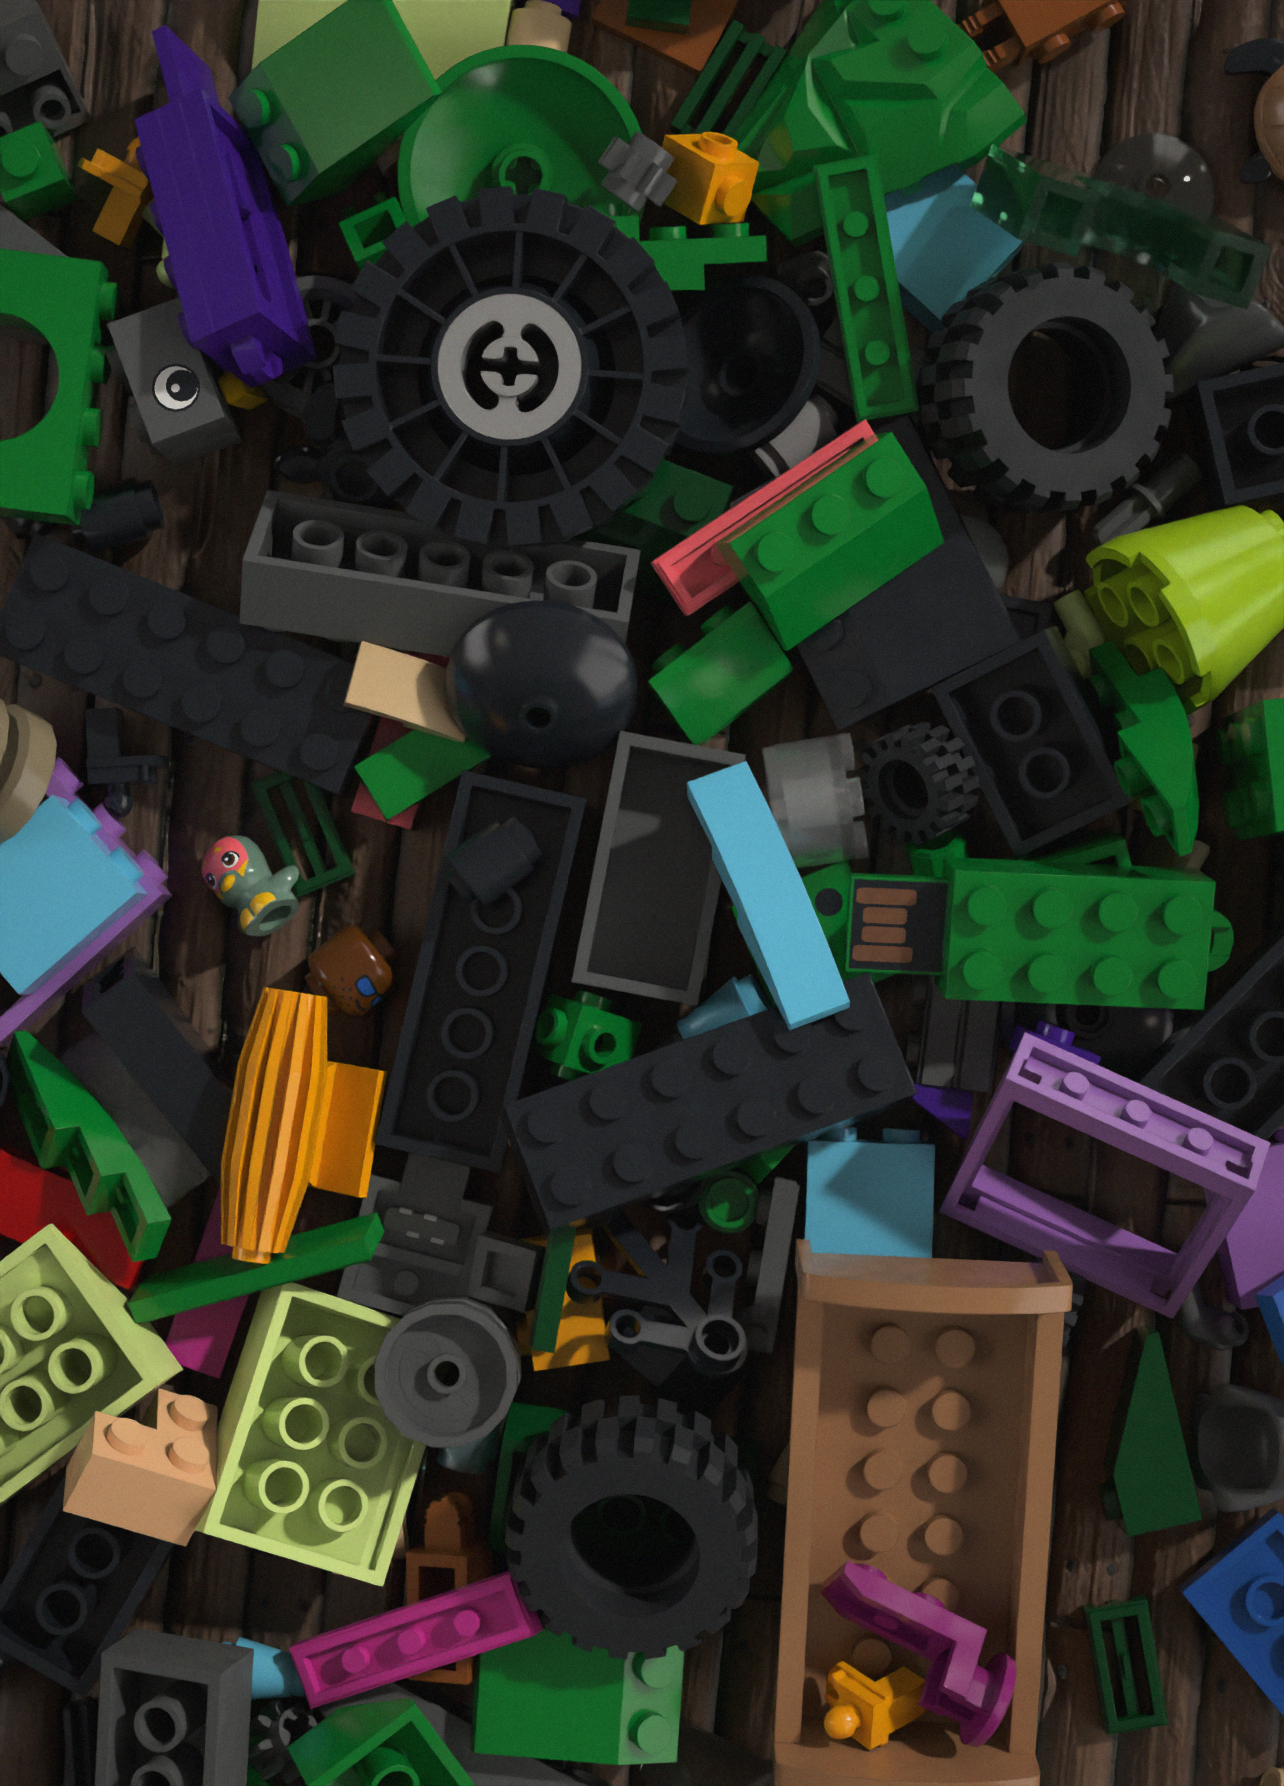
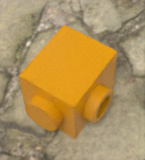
[662,132,760,225]

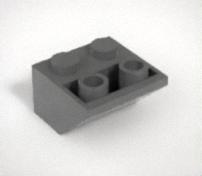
[0,0,92,138]

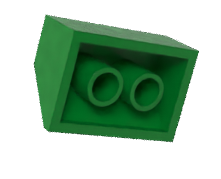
[715,432,944,651]
[287,1698,476,1786]

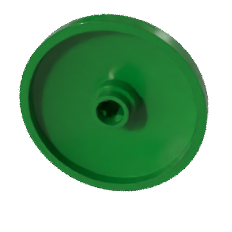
[397,45,646,227]

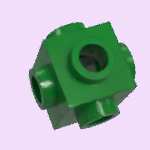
[530,989,643,1081]

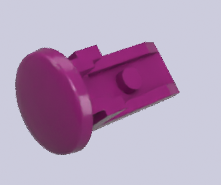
[820,1561,1017,1747]

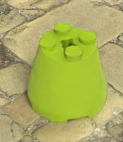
[1084,505,1284,716]

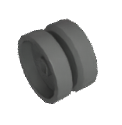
[375,1296,521,1447]

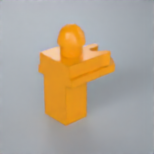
[77,136,154,249]
[824,1661,925,1750]

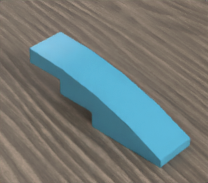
[687,761,850,1031]

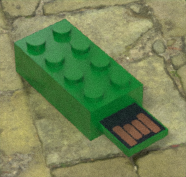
[843,857,1234,1010]

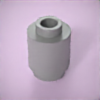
[748,393,839,480]

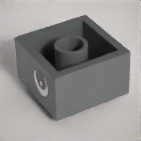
[106,297,242,467]

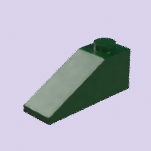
[1098,1325,1202,1537]

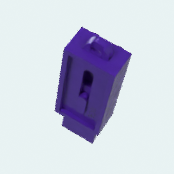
[134,25,318,388]

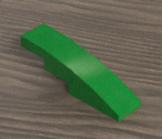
[6,1030,171,1262]

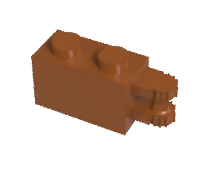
[957,0,1128,72]
[406,1486,493,1685]

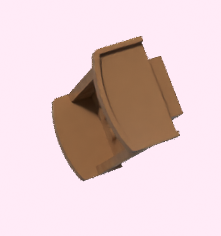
[770,1239,1073,1786]

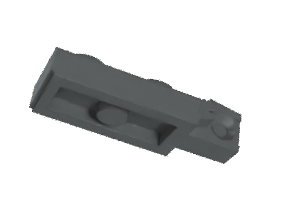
[736,1174,803,1353]

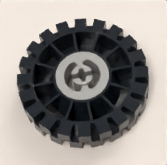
[333,186,690,550]

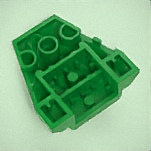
[732,0,1027,248]

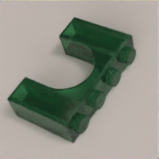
[970,144,1272,310]

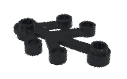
[566,1206,748,1378]

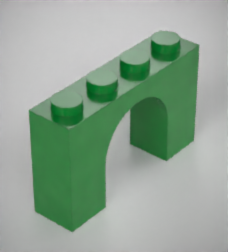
[0,248,120,526]

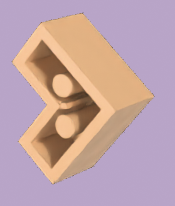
[63,1388,218,1547]

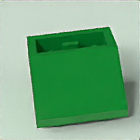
[648,601,794,746]

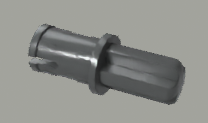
[1091,451,1204,547]

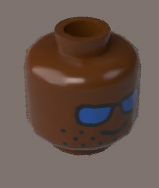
[304,925,401,1018]

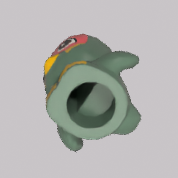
[201,835,299,937]

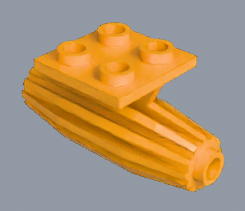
[221,987,388,1264]

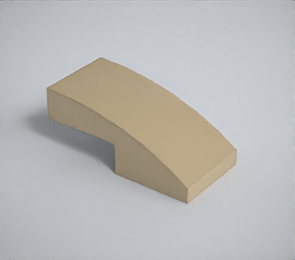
[343,641,466,743]

